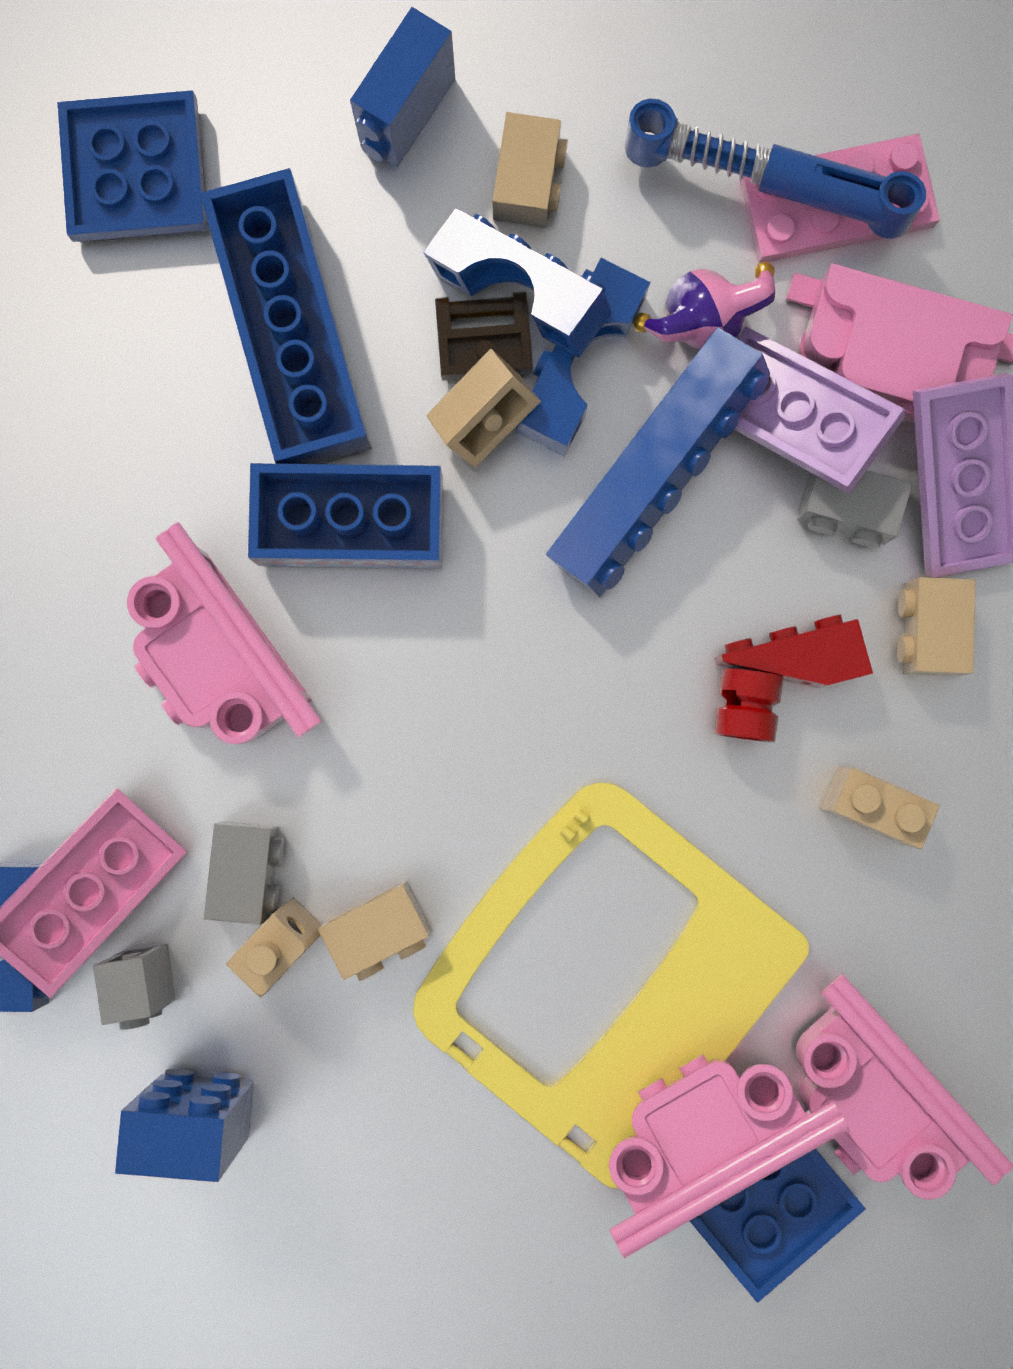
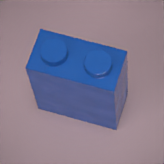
[350,6,456,168]

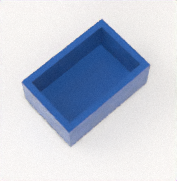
[115,1069,254,1182]

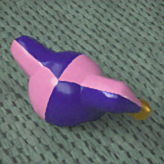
[633,261,775,350]

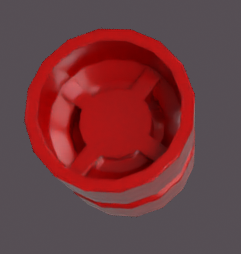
[714,669,784,742]

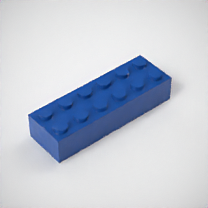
[200,168,372,464]

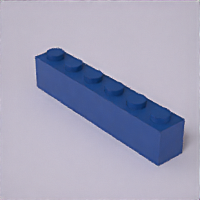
[545,327,770,598]

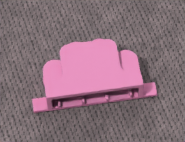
[786,263,1013,422]
[127,522,322,744]
[796,973,1013,1200]
[609,1054,849,1258]

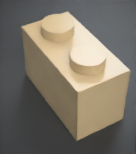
[492,112,568,228]
[426,349,541,468]
[897,577,975,676]
[820,767,940,850]
[318,881,432,981]

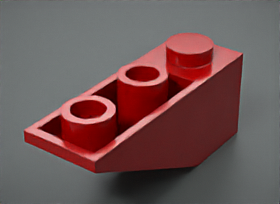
[714,614,873,688]

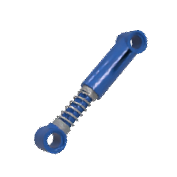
[624,98,926,239]

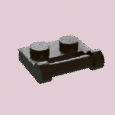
[435,291,533,381]

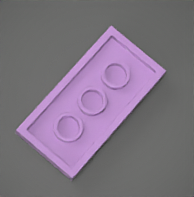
[735,327,905,494]
[912,373,1013,578]

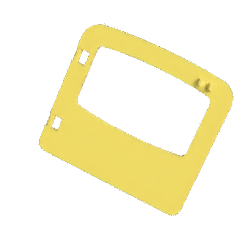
[413,782,809,1188]

